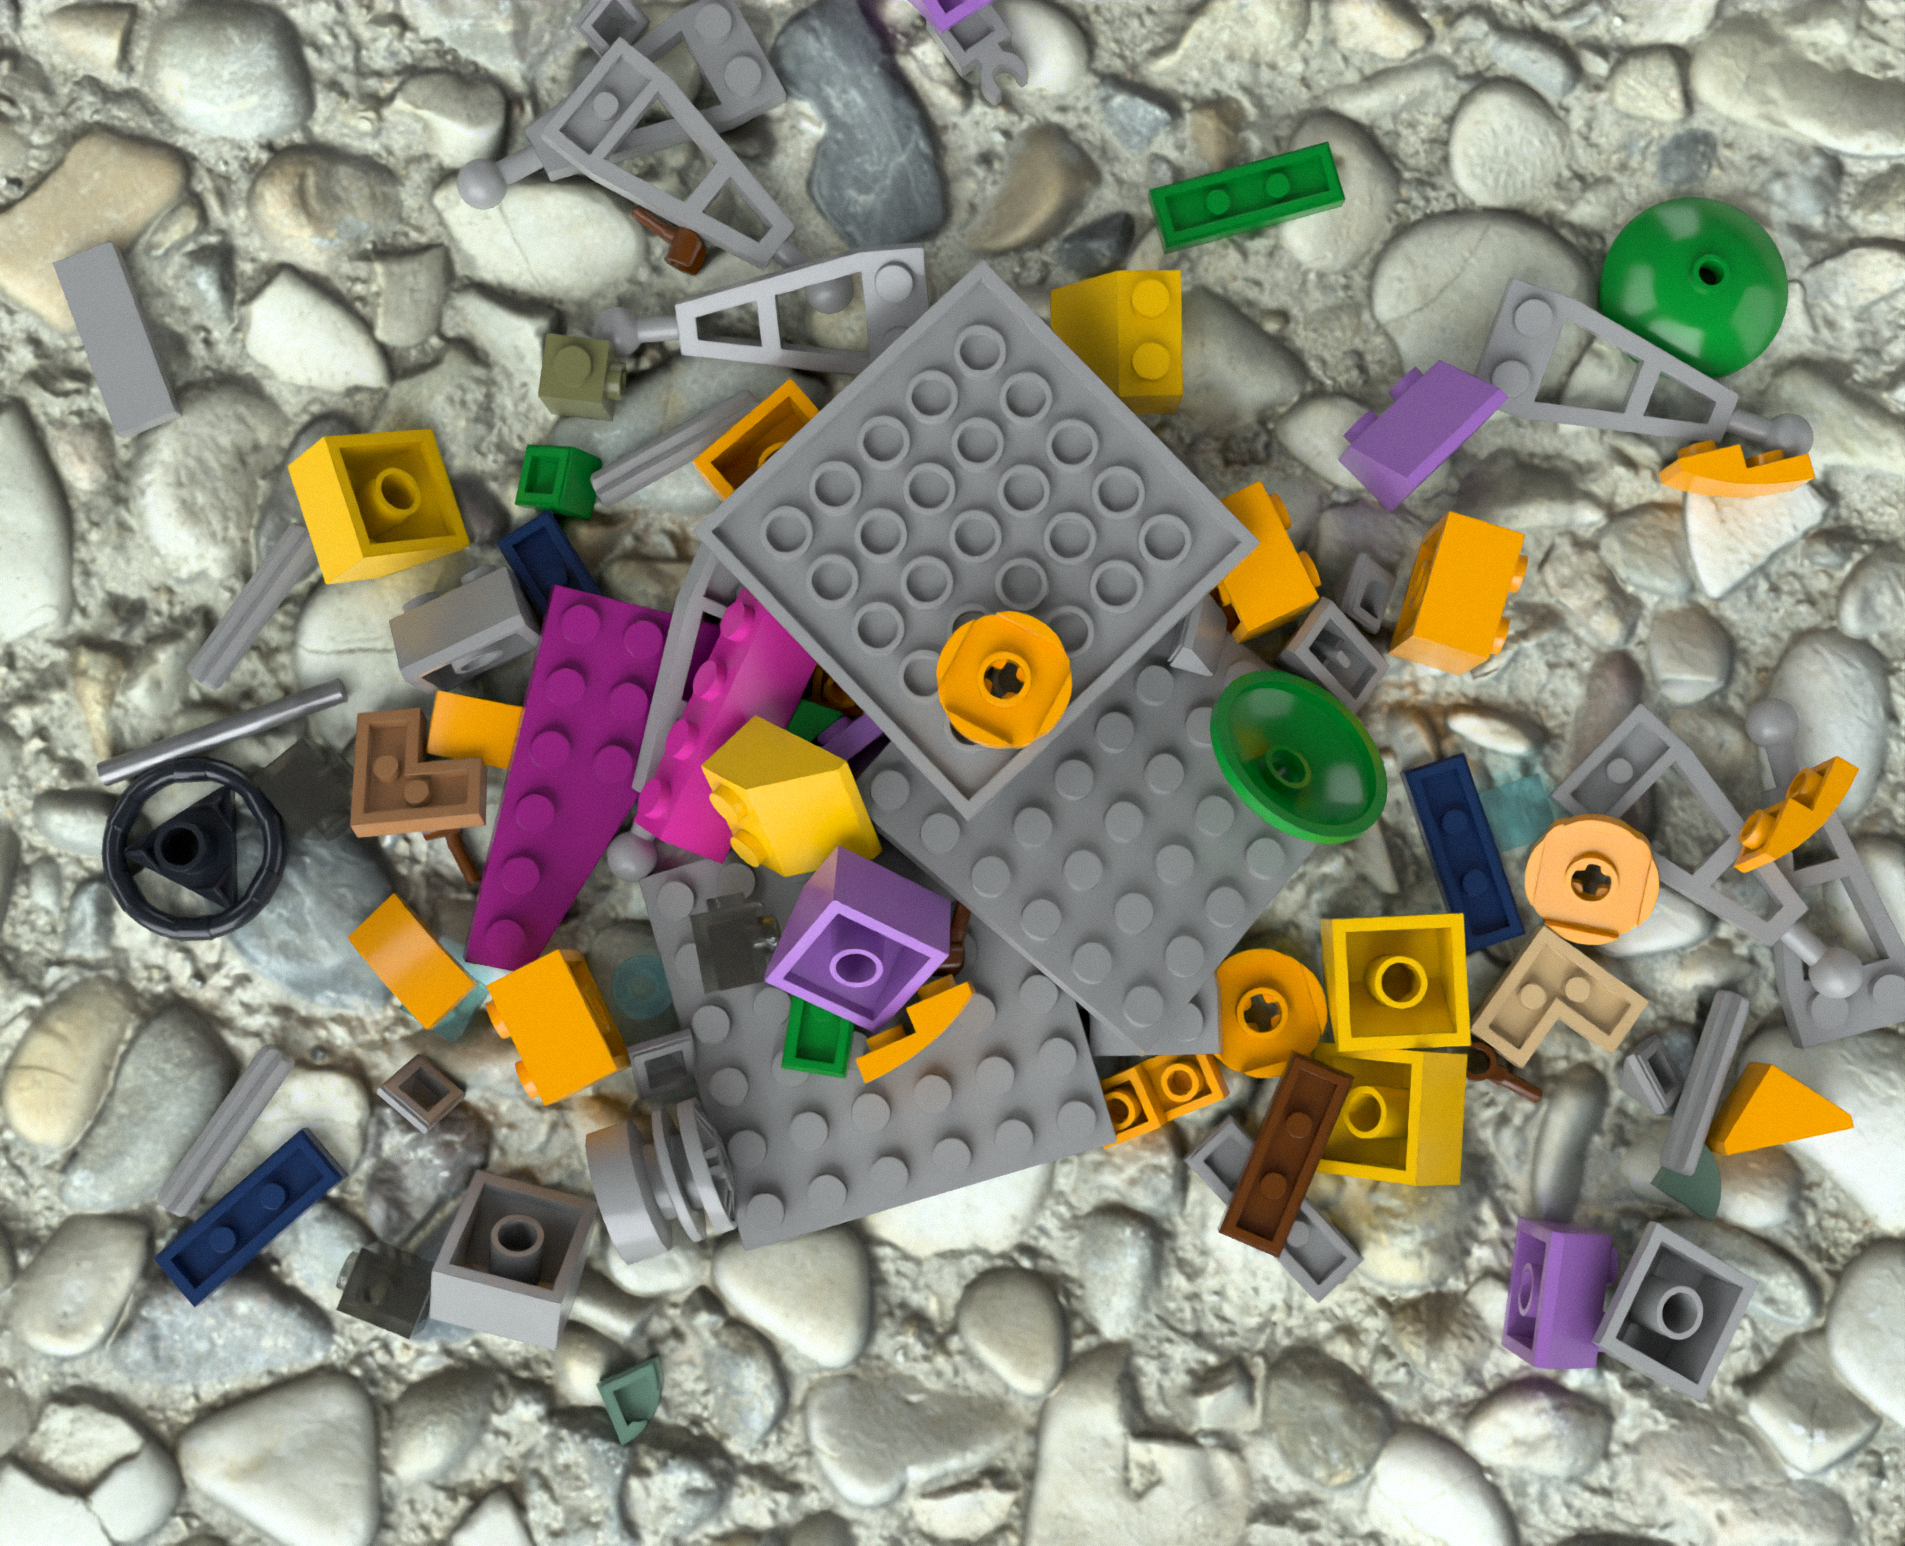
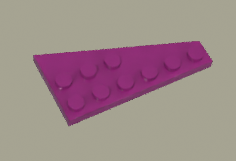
[462,584,721,971]

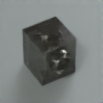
[252,737,354,841]
[690,892,782,994]
[336,1240,435,1339]

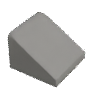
[1168,593,1227,676]

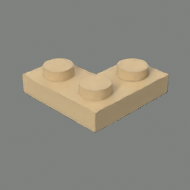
[1470,925,1650,1068]

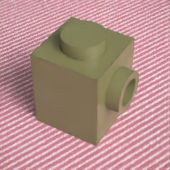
[538,333,627,422]

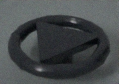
[101,757,288,942]

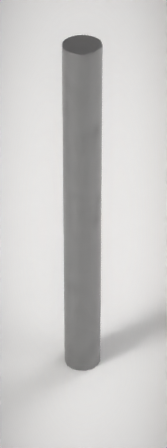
[97,678,348,786]

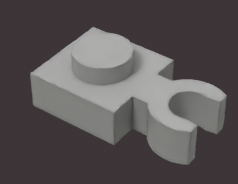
[926,3,1028,106]

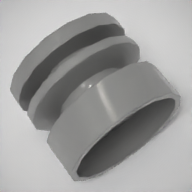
[585,1097,738,1265]

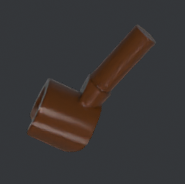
[632,205,707,276]
[422,828,481,886]
[931,901,971,977]
[1466,1042,1543,1103]

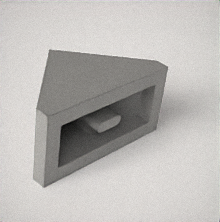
[1273,597,1390,715]

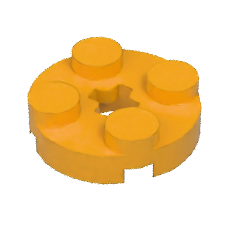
[936,611,1073,749]
[1525,814,1659,945]
[1212,948,1327,1078]

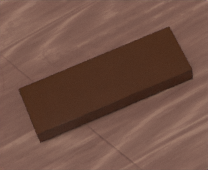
[1217,1050,1355,1258]

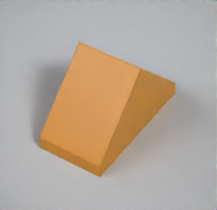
[1705,1062,1854,1155]

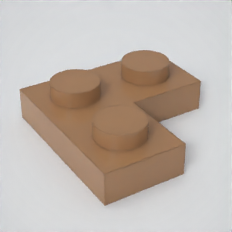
[350,707,488,838]

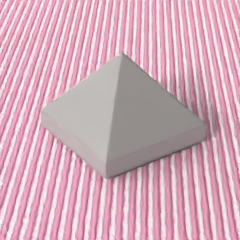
[570,0,651,58]
[1333,552,1397,634]
[627,1029,697,1100]
[1619,1034,1684,1115]
[376,1053,466,1134]

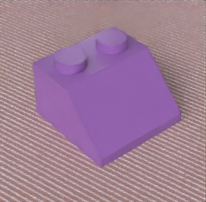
[1339,360,1509,513]
[764,845,951,1034]
[1501,1216,1618,1369]

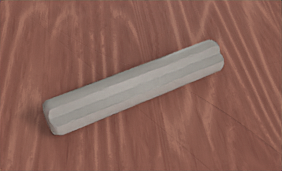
[590,390,759,506]
[187,522,316,690]
[1660,990,1750,1176]
[157,1044,295,1217]

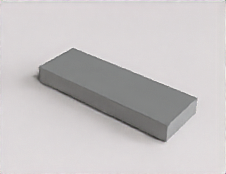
[53,241,182,439]
[1182,1114,1365,1303]

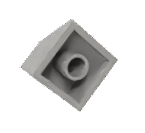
[389,565,541,697]
[430,1170,599,1351]
[1592,1221,1759,1402]

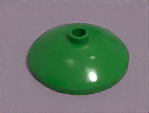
[1599,197,1788,380]
[1210,670,1388,844]

